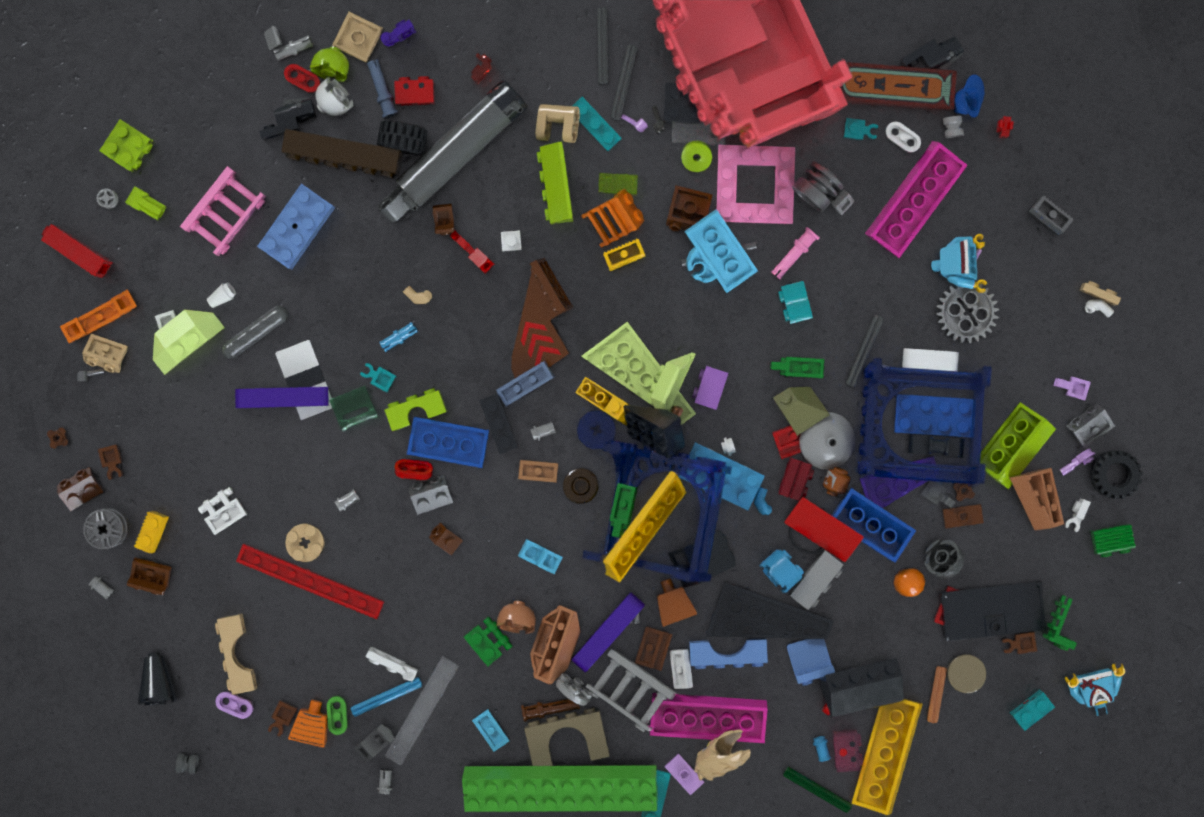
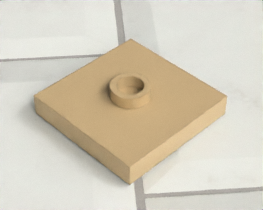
[332,12,384,63]

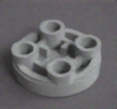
[555,673,593,706]

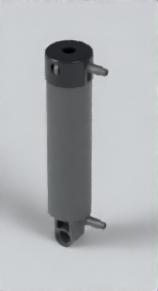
[378,80,528,222]

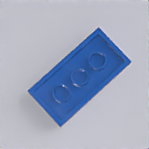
[894,394,974,437]
[407,417,489,468]

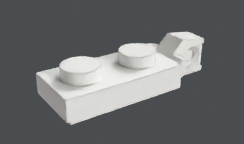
[366,647,418,681]

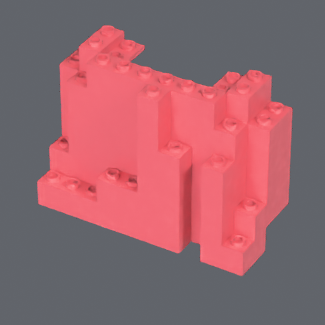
[653,0,853,148]

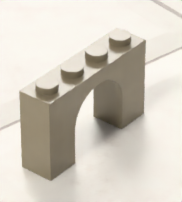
[524,707,610,766]

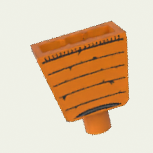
[288,700,328,748]

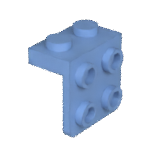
[787,639,835,686]

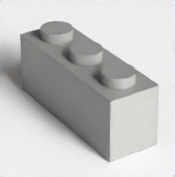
[789,550,844,610]

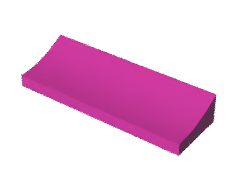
[865,141,967,258]
[650,693,768,743]

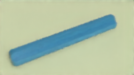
[351,677,422,717]

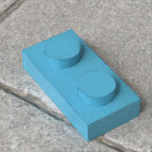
[472,709,510,752]

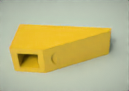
[575,377,631,426]

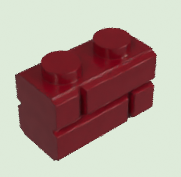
[777,457,814,501]

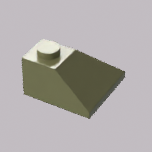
[773,387,830,436]

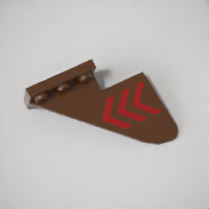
[511,258,573,378]

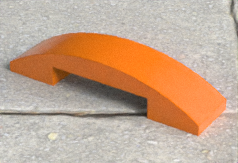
[60,289,137,344]

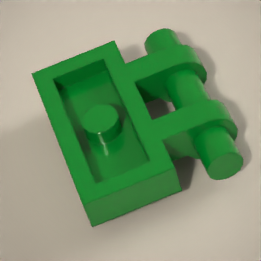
[464,616,513,667]

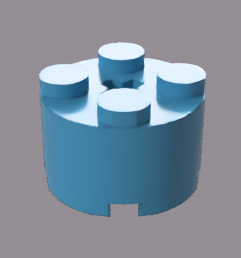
[759,549,804,593]

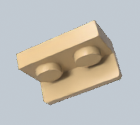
[82,334,128,373]

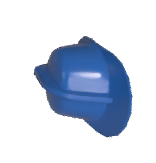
[954,74,985,117]

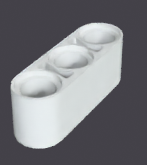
[902,348,959,372]

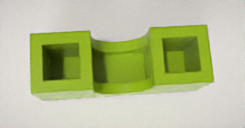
[385,388,448,431]

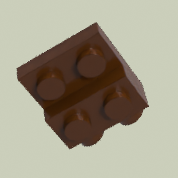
[666,185,713,231]

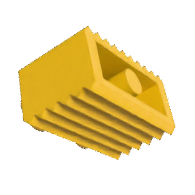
[603,238,646,271]
[134,511,169,554]

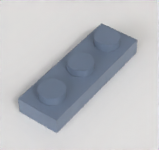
[496,361,555,406]

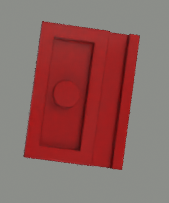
[772,426,801,459]

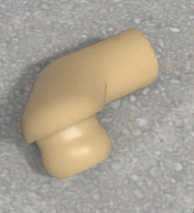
[403,286,432,304]

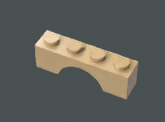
[215,613,257,695]

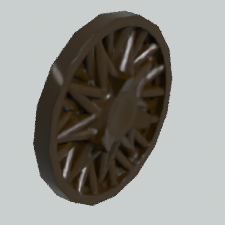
[563,468,598,504]

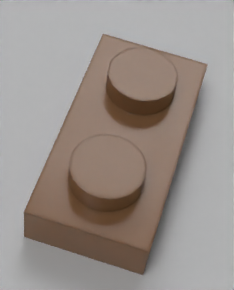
[518,460,558,483]

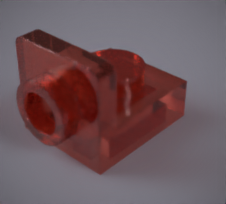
[471,53,493,85]

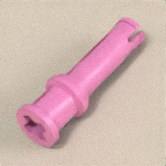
[771,227,819,280]

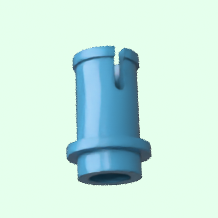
[813,736,831,762]

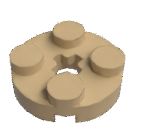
[285,523,325,562]

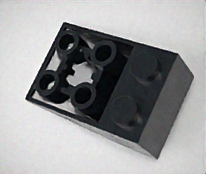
[623,405,685,459]

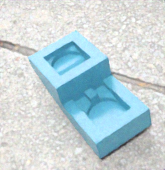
[518,539,563,574]

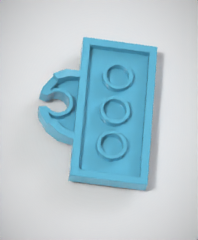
[684,210,758,293]

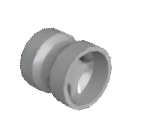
[943,116,964,138]

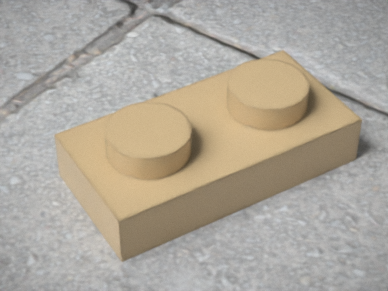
[1079,281,1121,306]

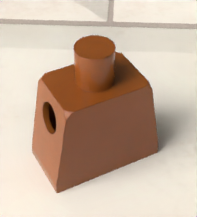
[657,578,697,627]

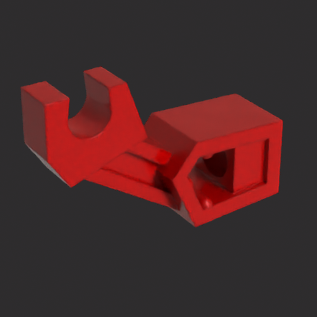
[450,230,494,273]

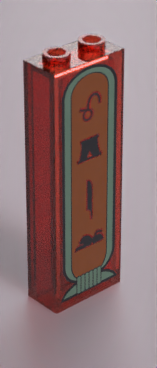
[840,62,957,111]

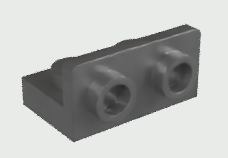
[1067,403,1115,449]

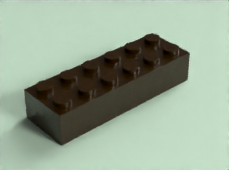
[281,129,403,179]

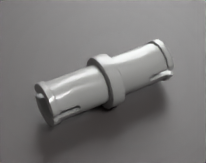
[273,35,314,61]

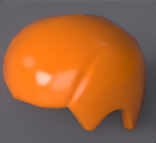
[894,568,925,597]

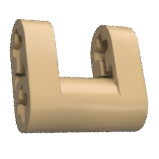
[535,104,580,143]

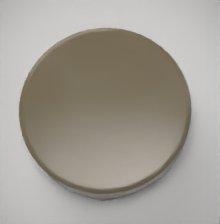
[947,654,986,693]

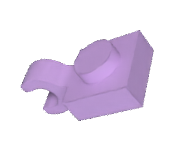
[1053,377,1091,401]

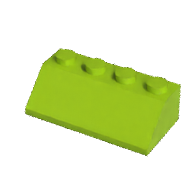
[537,142,573,224]
[973,402,1056,490]

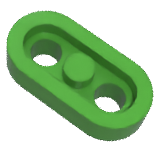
[327,696,348,735]

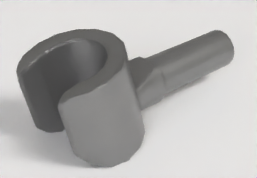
[77,368,104,382]

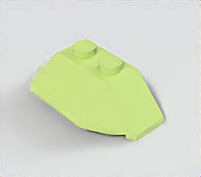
[153,310,225,375]
[649,352,696,411]

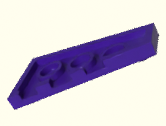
[859,456,939,508]

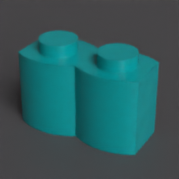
[778,281,813,324]

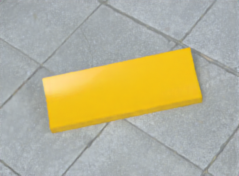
[603,471,687,582]
[852,698,923,815]

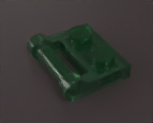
[329,386,378,432]

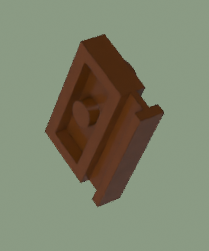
[635,626,673,671]

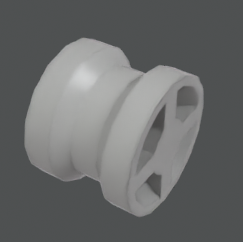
[96,188,119,209]

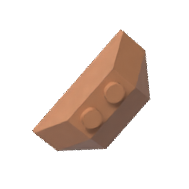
[530,605,581,685]

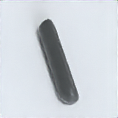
[221,306,288,359]

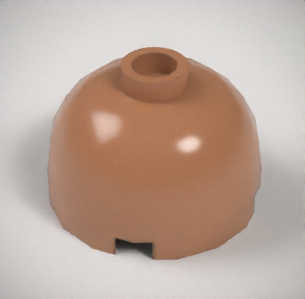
[496,601,536,634]

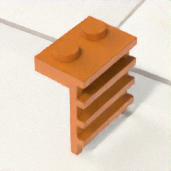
[581,188,645,248]

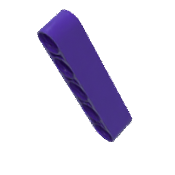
[235,387,329,408]
[571,592,646,673]

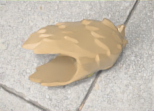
[694,730,751,781]

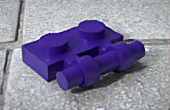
[381,20,416,47]

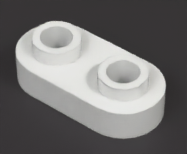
[885,122,921,153]

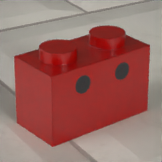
[394,76,435,106]

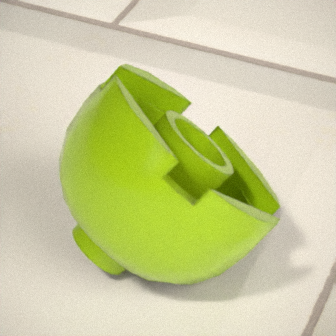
[310,47,349,82]

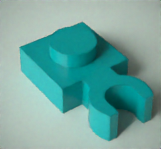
[843,118,878,140]
[360,363,396,393]

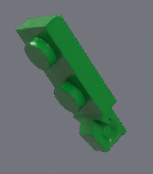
[770,357,825,378]
[609,483,638,538]

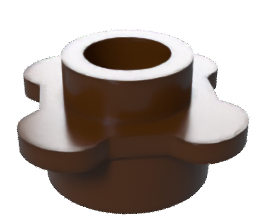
[47,428,68,449]
[953,480,975,501]

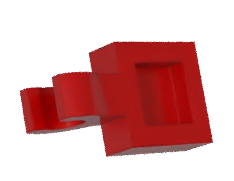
[996,116,1014,138]

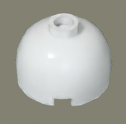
[316,77,353,116]

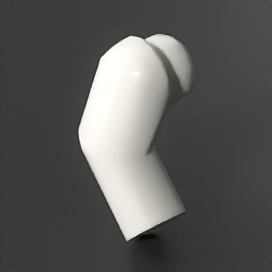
[1085,299,1114,317]

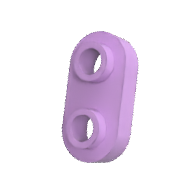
[216,691,253,719]

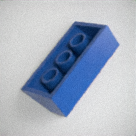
[831,488,916,563]

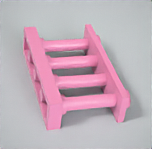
[180,166,266,256]

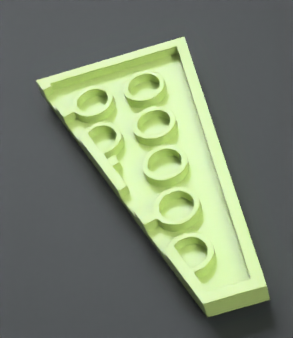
[582,322,696,424]

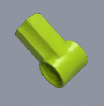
[125,186,167,220]

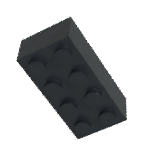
[663,82,711,126]

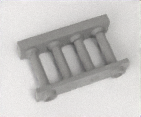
[586,649,677,732]

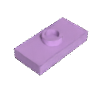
[665,753,705,795]

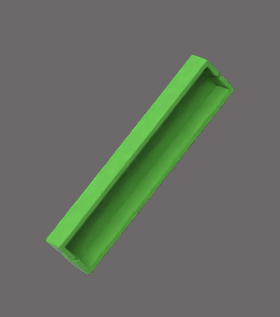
[462,765,658,812]

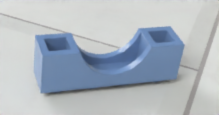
[689,638,768,669]

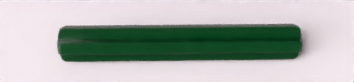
[783,767,852,813]

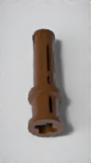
[521,699,580,722]

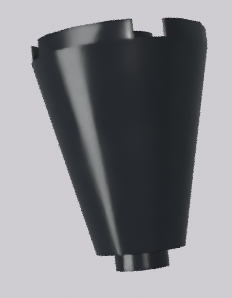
[138,652,177,706]

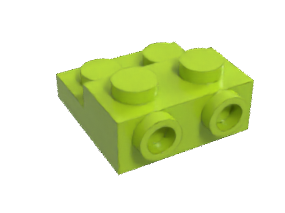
[99,119,153,172]

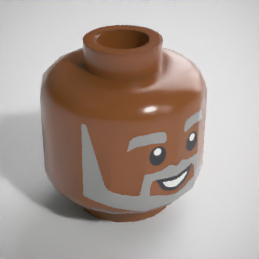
[823,467,851,497]

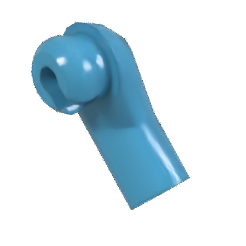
[754,487,772,515]

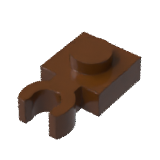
[98,444,123,480]
[1002,632,1037,654]
[268,700,298,737]

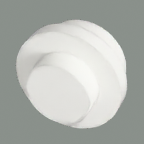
[721,437,736,456]

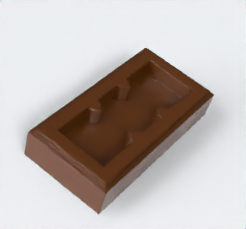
[942,504,984,529]

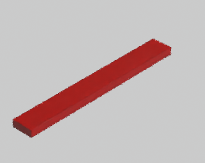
[236,544,385,620]

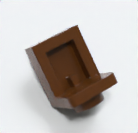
[432,203,455,235]
[429,523,463,555]

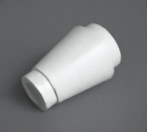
[207,282,236,308]

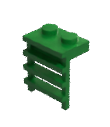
[1042,595,1077,651]

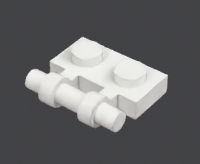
[198,487,248,535]

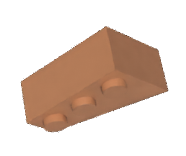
[1010,468,1064,530]

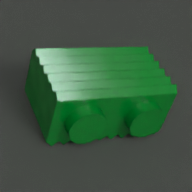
[1090,524,1136,557]

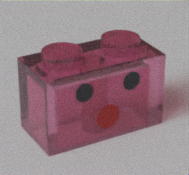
[832,730,863,772]

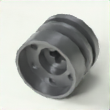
[792,161,844,212]
[83,508,130,549]

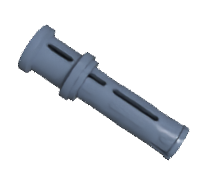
[367,60,399,119]

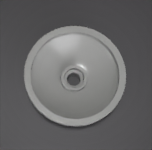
[799,412,855,470]

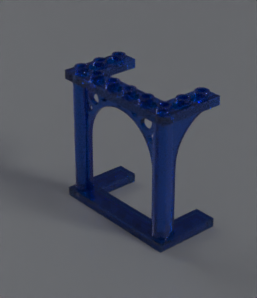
[858,358,992,487]
[582,440,732,582]

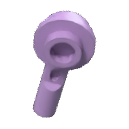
[1060,449,1096,476]

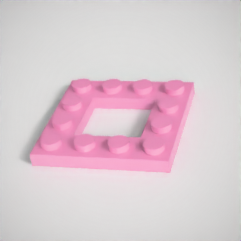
[716,145,795,224]

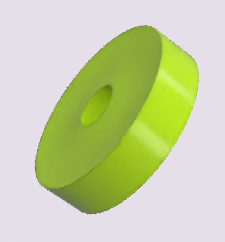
[681,141,712,172]

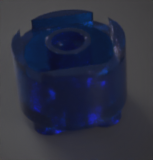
[577,411,616,449]

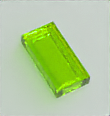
[598,173,638,195]

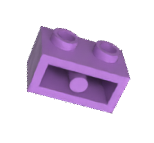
[692,366,728,410]

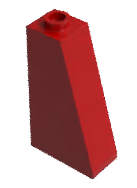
[41,224,113,278]

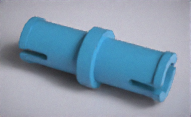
[379,322,418,352]

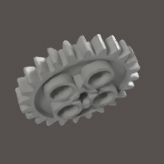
[936,284,999,343]

